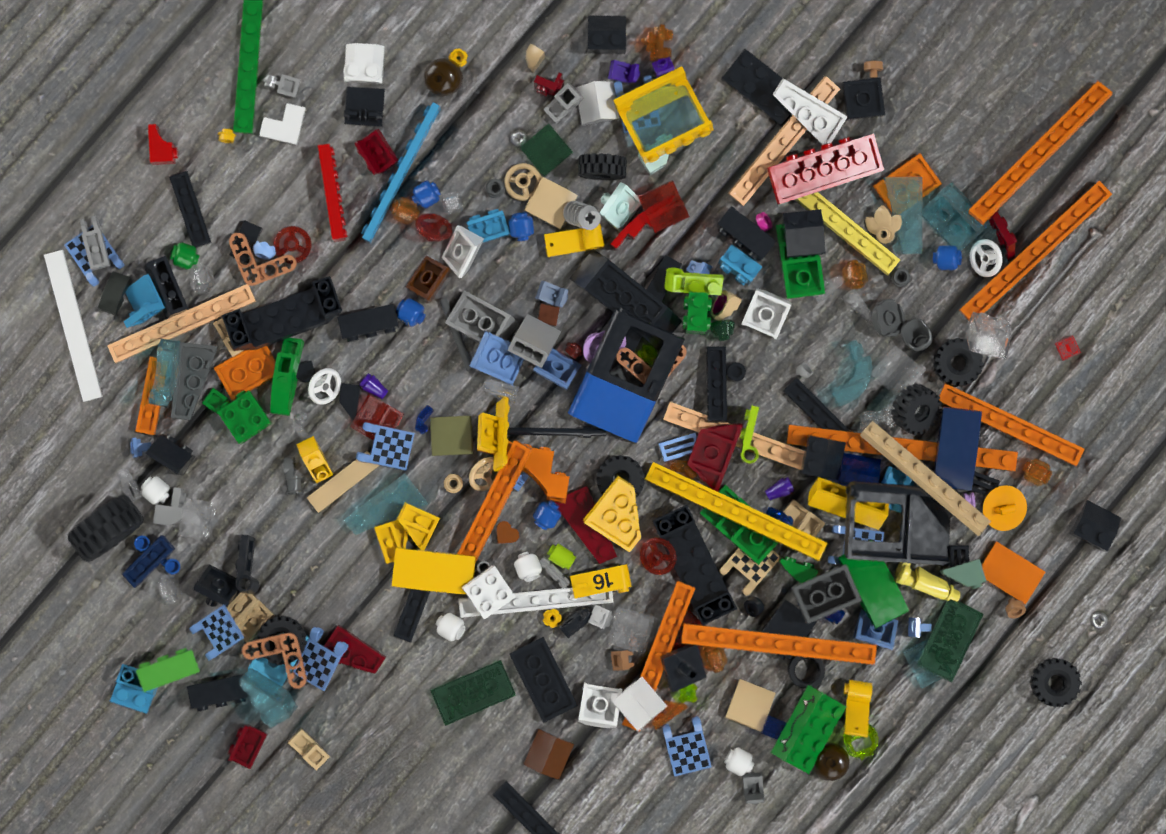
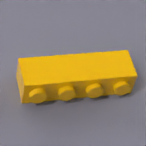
[808,477,889,530]

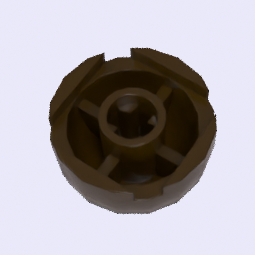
[424,58,463,96]
[813,742,850,781]

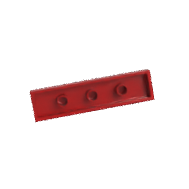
[318,143,348,242]

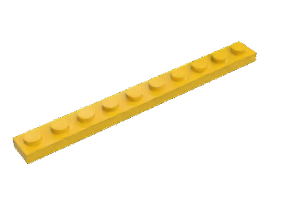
[645,462,827,561]

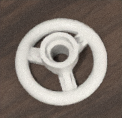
[970,239,1002,277]
[308,368,341,405]

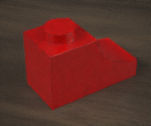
[148,124,178,165]

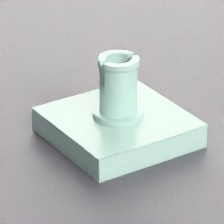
[600,182,643,232]

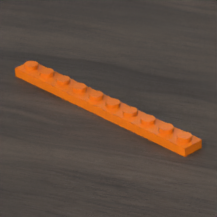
[968,81,1113,225]
[959,180,1112,324]
[681,624,877,665]

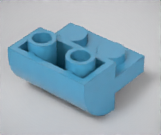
[110,664,158,714]

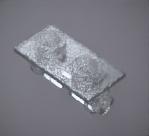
[858,408,896,431]

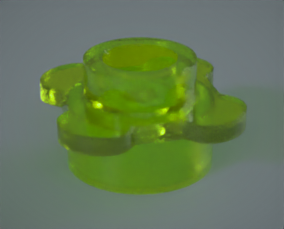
[637,345,658,365]
[678,684,698,703]

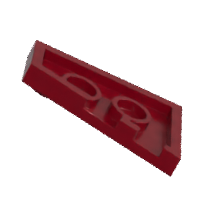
[988,209,1017,261]

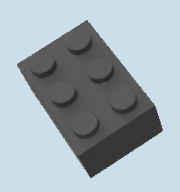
[791,565,862,624]

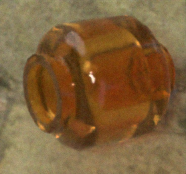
[390,197,420,225]
[842,260,869,290]
[1022,458,1053,486]
[700,646,728,673]

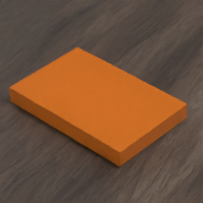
[873,153,942,216]
[214,346,276,401]
[981,541,1046,605]

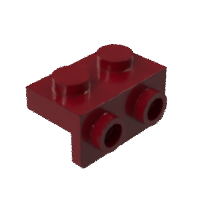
[534,72,565,97]
[354,129,399,175]
[227,724,268,769]

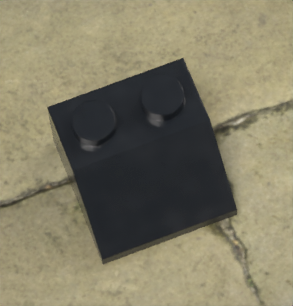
[588,15,626,54]
[782,209,826,258]
[145,434,196,475]
[800,435,846,480]
[1069,500,1121,552]

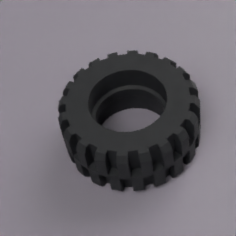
[67,495,144,562]

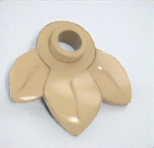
[865,205,902,244]

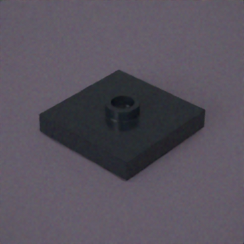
[842,77,885,120]

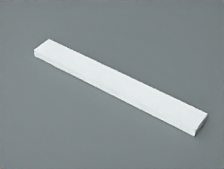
[44,250,103,402]
[459,587,613,618]

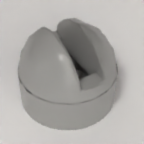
[796,362,813,379]

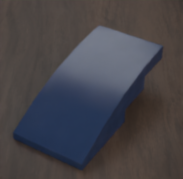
[934,407,982,491]

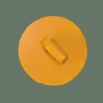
[982,485,1027,531]

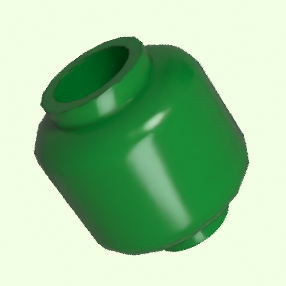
[170,242,200,270]

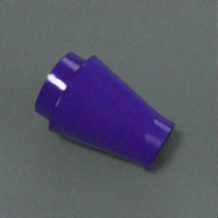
[359,373,389,400]
[765,477,795,501]

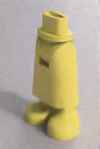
[895,562,960,602]

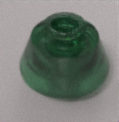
[710,320,735,341]

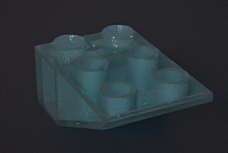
[239,668,298,728]

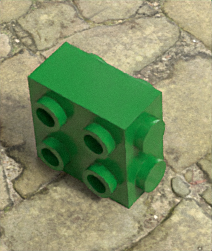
[682,292,712,335]
[217,390,272,445]

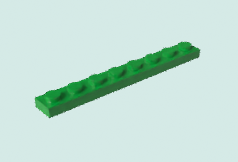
[233,0,264,134]

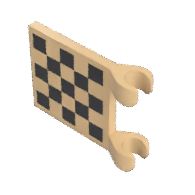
[719,548,781,596]

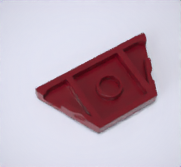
[687,423,743,492]

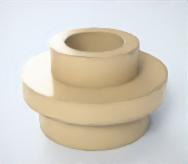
[444,474,463,493]

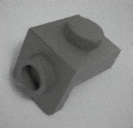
[743,772,765,804]

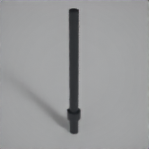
[507,427,606,438]

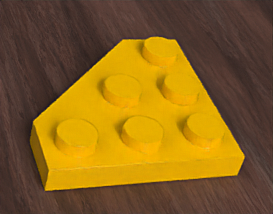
[583,476,641,552]

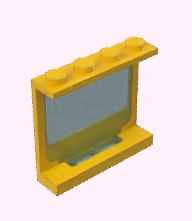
[613,66,714,164]

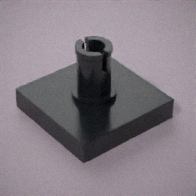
[193,564,239,607]
[660,644,707,692]

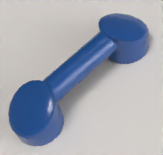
[134,535,180,575]

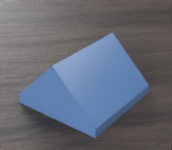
[533,349,581,390]
[853,609,898,650]

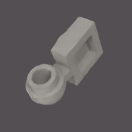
[263,74,301,98]

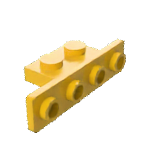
[477,396,510,472]

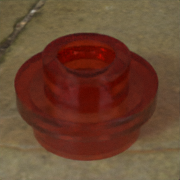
[565,342,583,359]

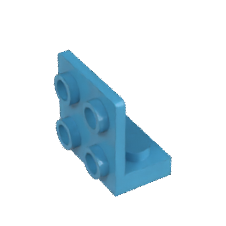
[718,244,763,286]
[123,274,165,328]

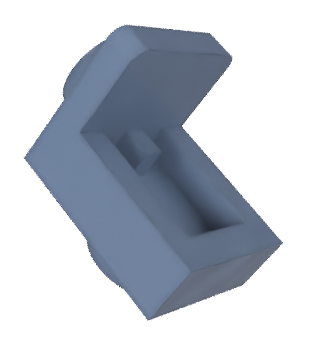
[535,281,568,308]

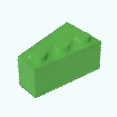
[136,648,200,693]

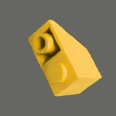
[296,436,333,484]

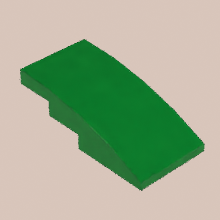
[775,224,825,299]
[699,484,779,565]
[838,540,909,629]

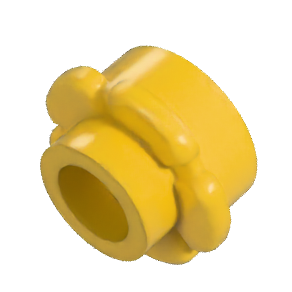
[449,48,468,67]
[217,129,236,143]
[543,609,562,628]

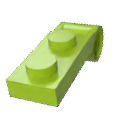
[664,267,724,295]
[739,406,759,464]

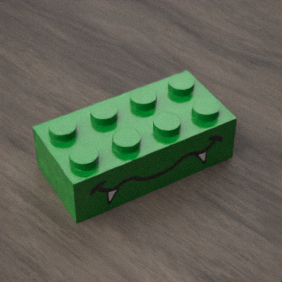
[771,685,847,774]

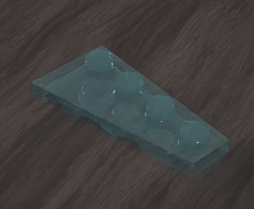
[883,177,922,254]
[344,473,428,535]

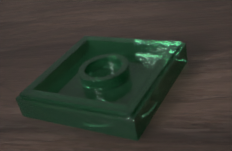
[520,123,573,177]

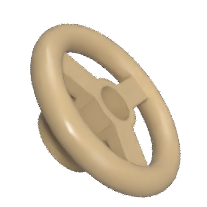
[504,163,541,201]
[469,457,499,491]

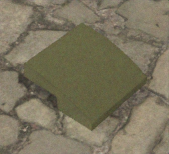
[430,416,473,456]

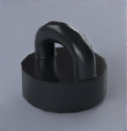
[744,596,764,617]

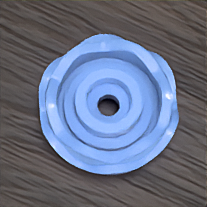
[253,241,276,260]

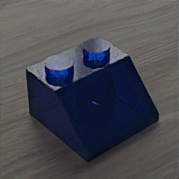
[837,453,881,487]

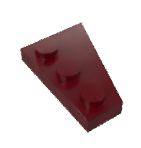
[324,625,386,674]

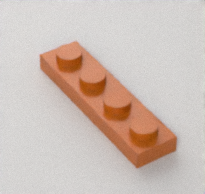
[135,357,170,435]

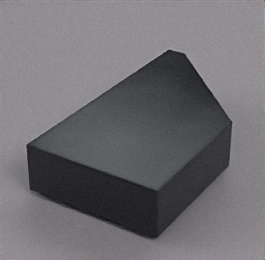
[339,383,361,421]

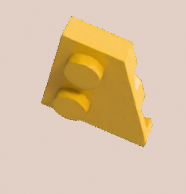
[397,502,440,550]
[374,520,408,564]

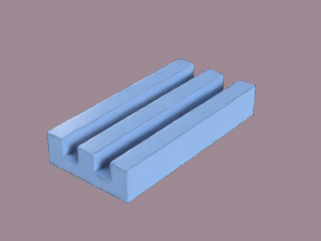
[659,433,697,462]

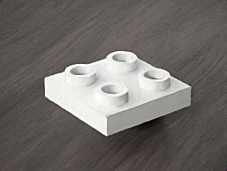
[462,565,515,619]

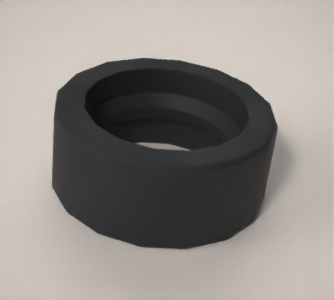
[788,656,825,689]

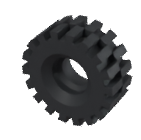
[578,153,627,181]
[933,338,984,387]
[891,383,942,435]
[597,455,645,498]
[257,616,307,665]
[1030,658,1082,707]

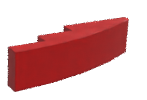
[610,194,675,251]

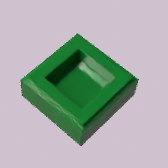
[202,388,229,414]

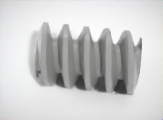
[563,201,601,230]

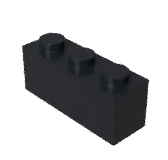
[717,206,777,261]
[144,256,188,319]
[337,304,400,343]
[187,674,250,712]

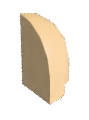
[526,44,545,73]

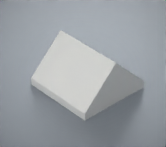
[576,81,619,125]
[442,225,484,278]
[613,677,667,731]

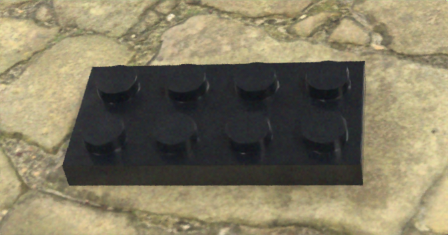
[721,49,791,126]
[509,636,578,723]

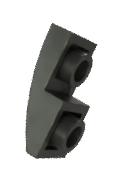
[98,271,131,316]

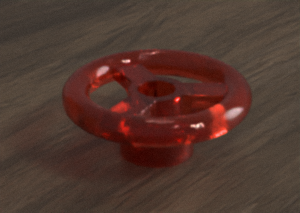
[415,213,453,242]
[274,226,312,264]
[640,538,676,575]

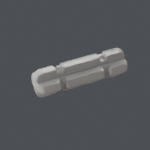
[539,556,570,589]

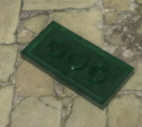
[917,599,984,683]
[430,660,516,726]

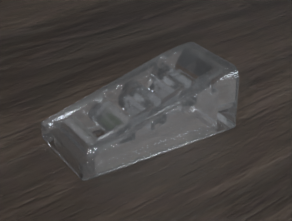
[441,191,464,214]
[841,289,873,324]

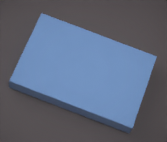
[470,331,524,385]

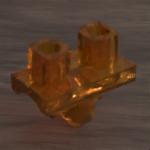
[641,24,673,62]

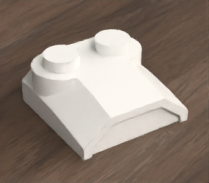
[344,43,384,84]
[741,289,792,339]
[578,683,622,728]

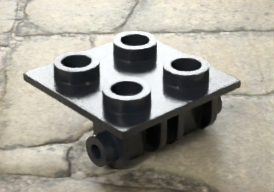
[344,86,385,127]

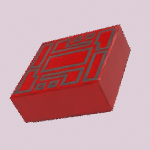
[1055,336,1081,361]

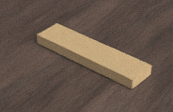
[307,451,379,513]

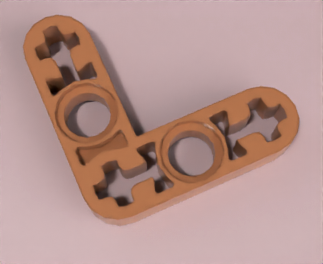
[229,232,297,286]
[615,345,687,389]
[242,633,307,689]

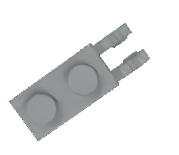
[80,215,111,271]

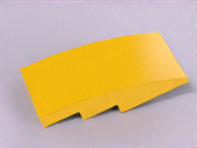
[392,548,476,595]

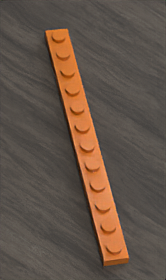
[786,424,1018,471]

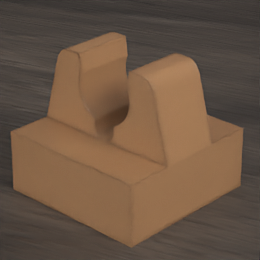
[611,650,634,671]

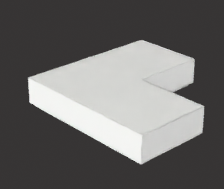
[259,103,306,145]

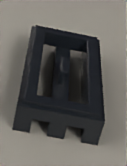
[972,471,1000,496]
[949,545,969,584]

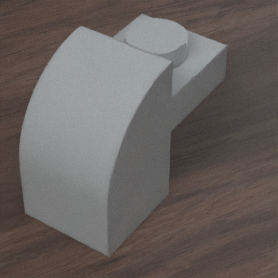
[543,83,583,124]
[153,487,189,525]

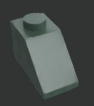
[940,559,986,589]

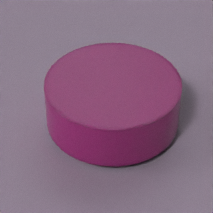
[756,212,772,232]

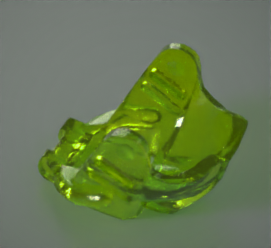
[843,724,879,760]

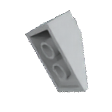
[445,290,517,344]

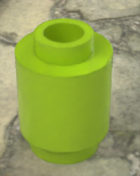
[547,543,576,570]

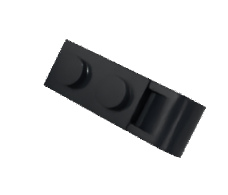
[235,535,259,594]

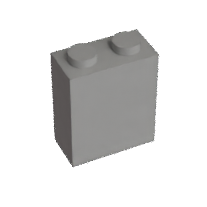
[508,314,561,368]

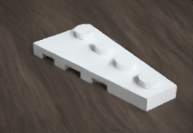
[773,78,847,145]

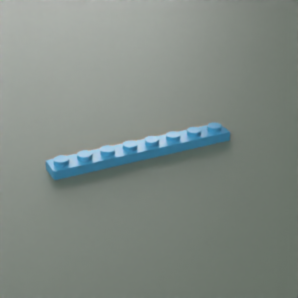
[361,103,441,243]

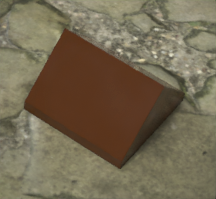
[406,255,451,303]
[524,729,574,780]

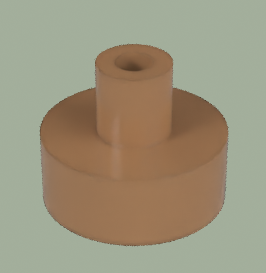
[864,61,883,78]
[1005,598,1026,618]

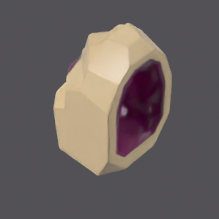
[711,290,742,321]

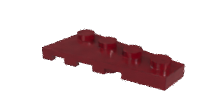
[553,486,617,564]

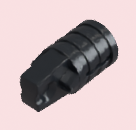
[558,606,592,639]

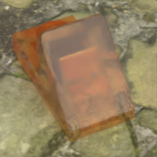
[651,699,688,730]

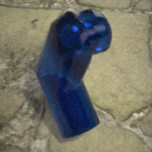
[415,405,434,435]
[766,507,794,526]

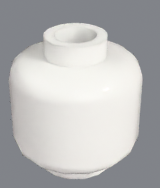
[141,476,170,505]
[514,552,542,582]
[436,613,466,641]
[724,747,754,776]

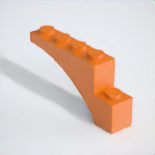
[477,441,570,503]

